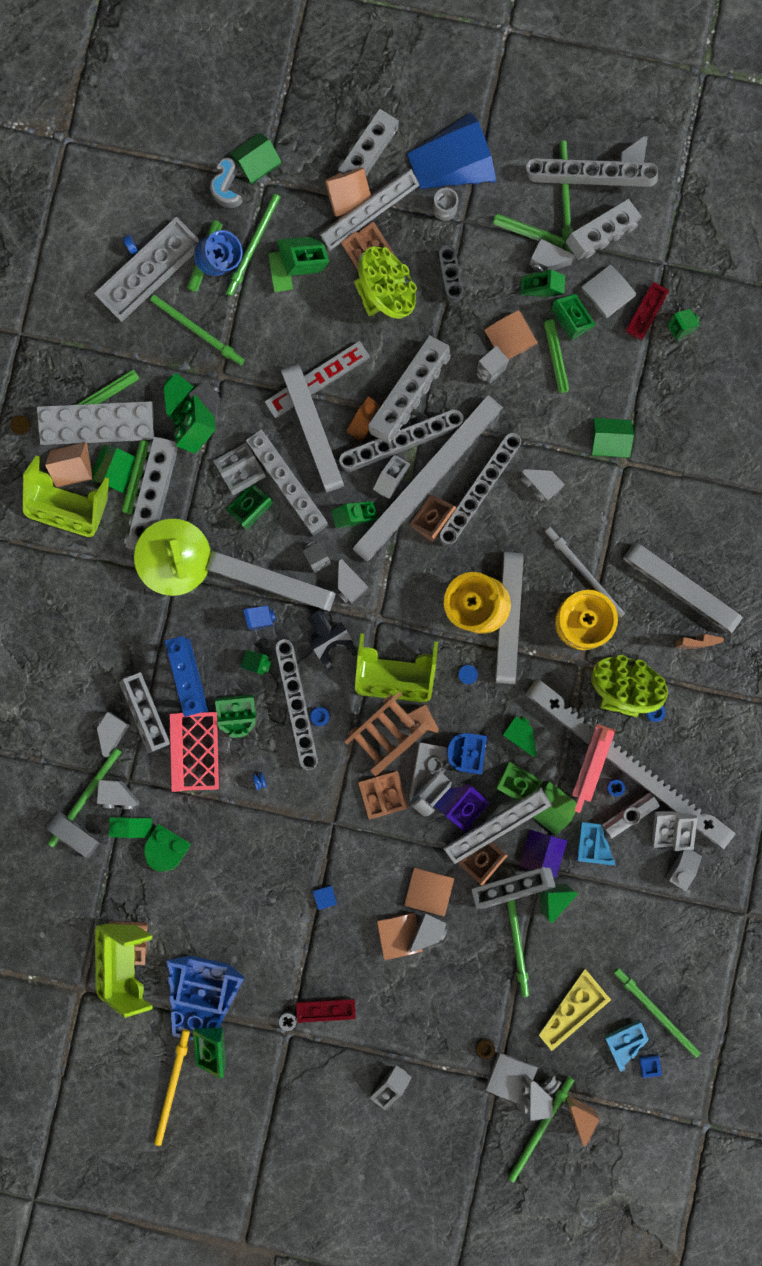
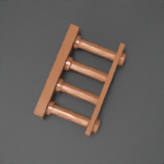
[345,691,431,776]

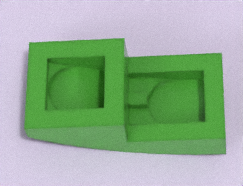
[268,251,293,292]

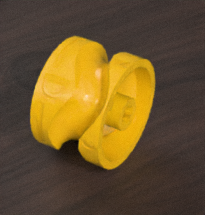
[444,572,511,634]
[555,590,618,650]

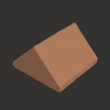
[45,442,93,487]
[409,495,456,542]
[400,705,439,733]
[458,842,507,886]
[566,1096,599,1146]

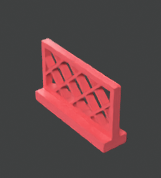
[170,712,219,792]
[572,724,615,813]

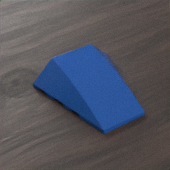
[407,113,496,189]
[167,956,245,1041]

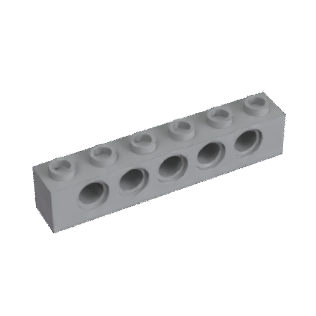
[368,335,451,444]
[246,429,329,536]
[124,437,178,551]

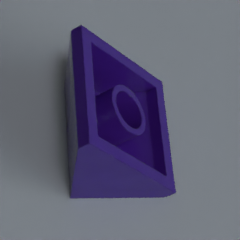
[519,829,567,878]

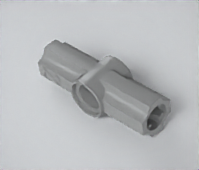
[601,792,660,839]

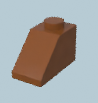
[346,397,381,443]

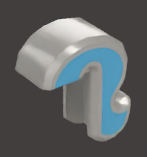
[210,158,242,208]
[411,771,451,817]

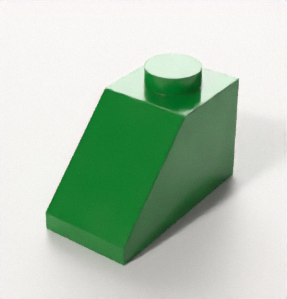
[521,269,565,297]
[667,309,699,341]
[164,373,195,420]
[502,716,537,758]
[109,816,153,838]

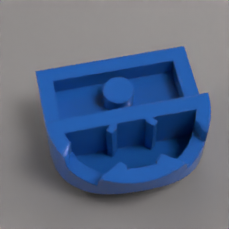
[447,733,487,774]

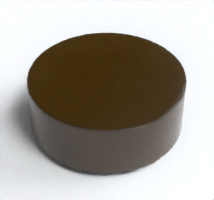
[10,415,31,435]
[475,1038,495,1060]

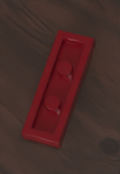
[625,282,670,341]
[296,998,356,1023]

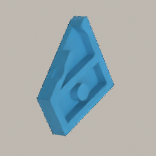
[577,822,615,866]
[604,1020,649,1072]

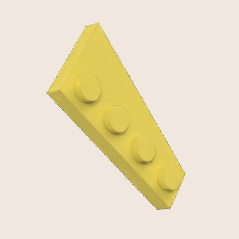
[539,969,611,1051]

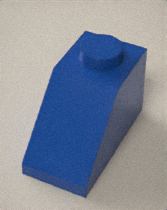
[244,606,276,631]

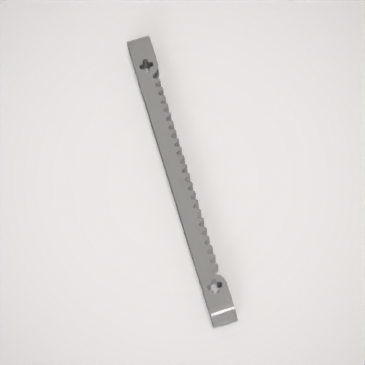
[525,679,735,850]

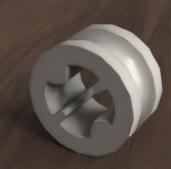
[279,1012,297,1031]
[542,1075,561,1095]

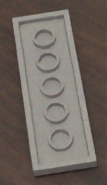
[94,217,200,322]
[37,402,155,445]

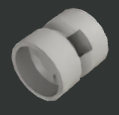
[433,187,458,221]

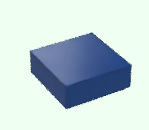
[313,885,337,910]
[639,1054,662,1078]

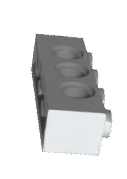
[337,109,399,176]
[565,199,642,260]
[119,672,170,753]
[471,867,556,908]

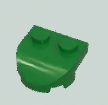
[215,694,256,738]
[144,824,191,873]

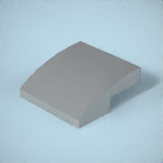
[581,264,636,318]
[214,443,266,495]
[651,811,698,851]
[485,1052,538,1104]

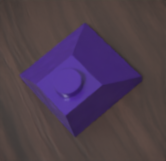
[434,784,490,832]

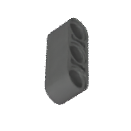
[438,245,463,304]
[44,810,101,858]

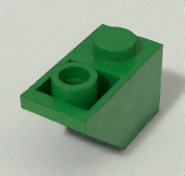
[331,501,378,529]
[240,649,271,676]

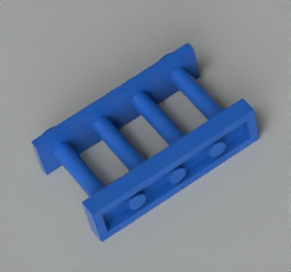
[165,636,209,717]

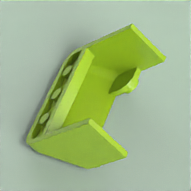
[23,455,109,537]
[355,633,438,702]
[95,924,152,1018]

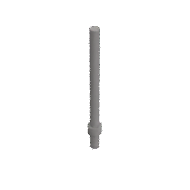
[545,527,625,618]

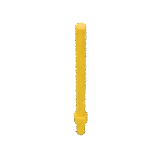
[154,1029,190,1146]

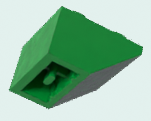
[277,237,329,276]
[173,395,216,454]

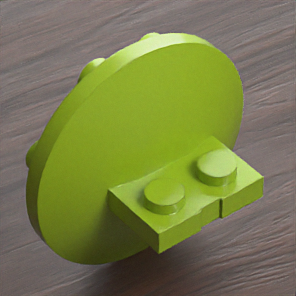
[354,246,417,319]
[133,519,211,596]
[591,655,668,717]

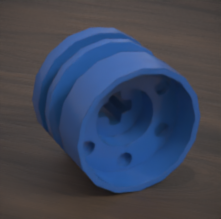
[194,230,243,276]

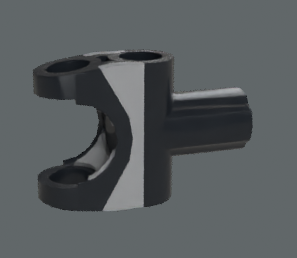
[307,610,358,671]

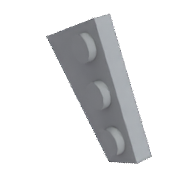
[409,742,449,800]

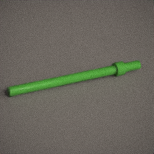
[559,141,573,252]
[225,194,280,297]
[150,295,245,366]
[48,747,122,847]
[507,900,529,997]
[613,967,700,1058]
[507,1076,575,1182]

